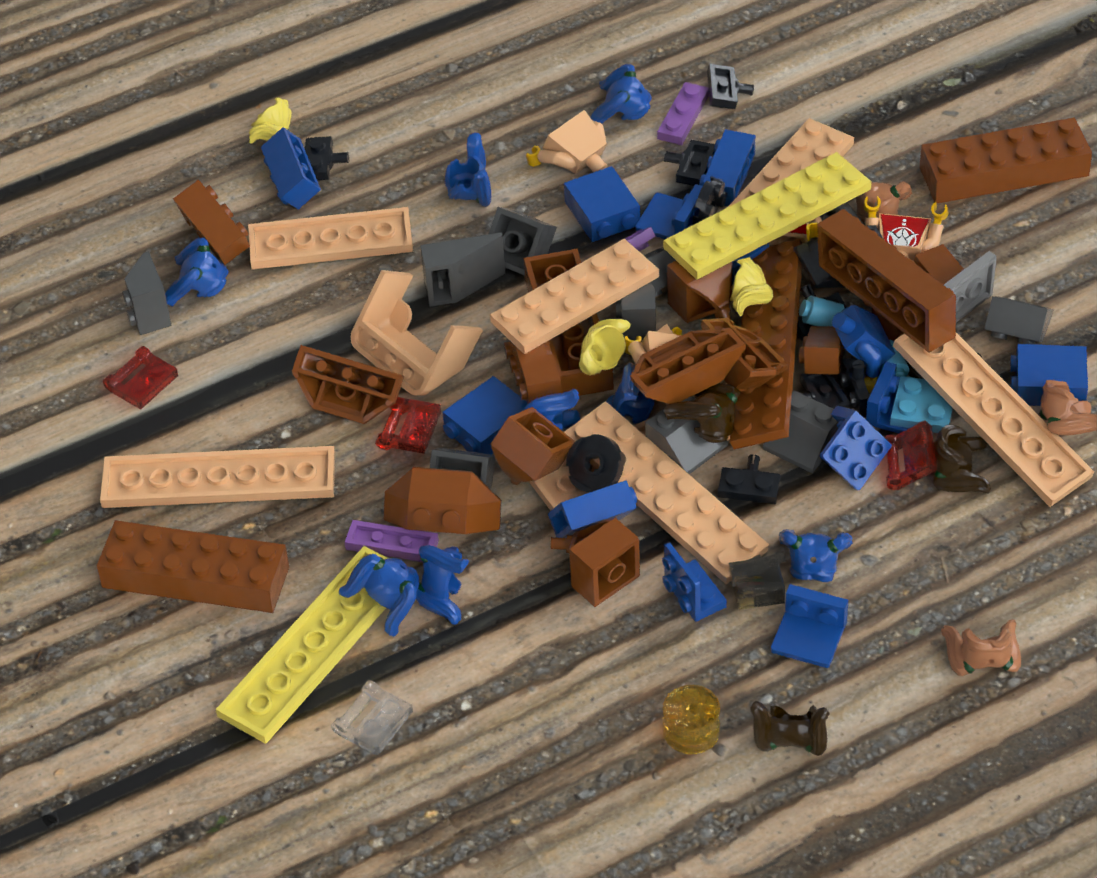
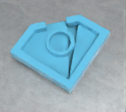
[890,376,953,433]

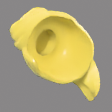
[249,97,292,144]
[730,257,773,316]
[579,319,631,376]

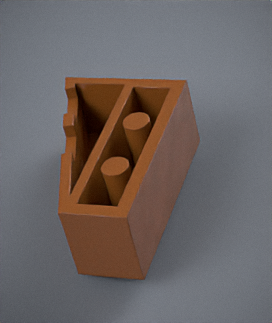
[173,180,250,265]

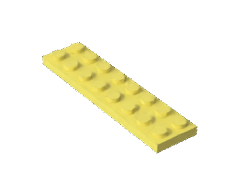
[663,152,871,280]
[216,546,389,744]

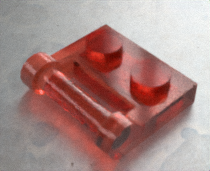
[103,346,179,410]
[375,397,441,454]
[884,420,937,490]

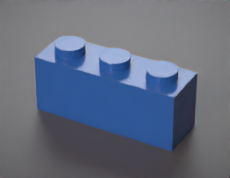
[261,127,321,209]
[699,129,756,206]

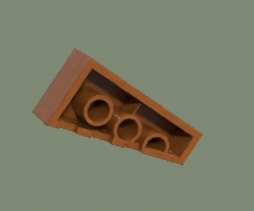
[504,339,562,404]

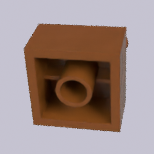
[667,261,732,323]
[490,407,575,485]
[551,518,640,607]

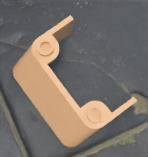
[350,270,483,396]

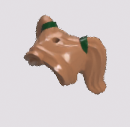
[856,181,912,222]
[1038,380,1097,435]
[941,619,1021,676]

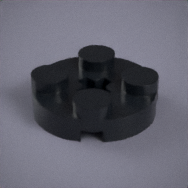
[692,176,728,225]
[566,434,626,493]

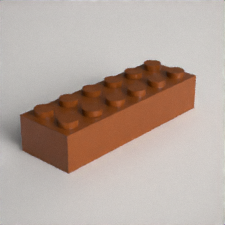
[920,117,1092,204]
[817,209,956,353]
[524,249,614,396]
[97,520,289,613]

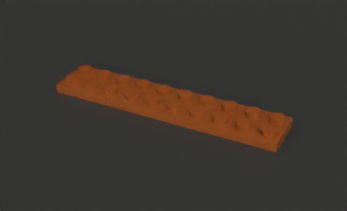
[730,239,802,450]

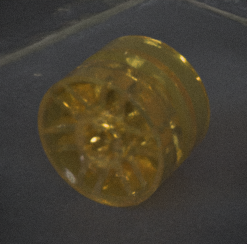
[663,685,720,754]

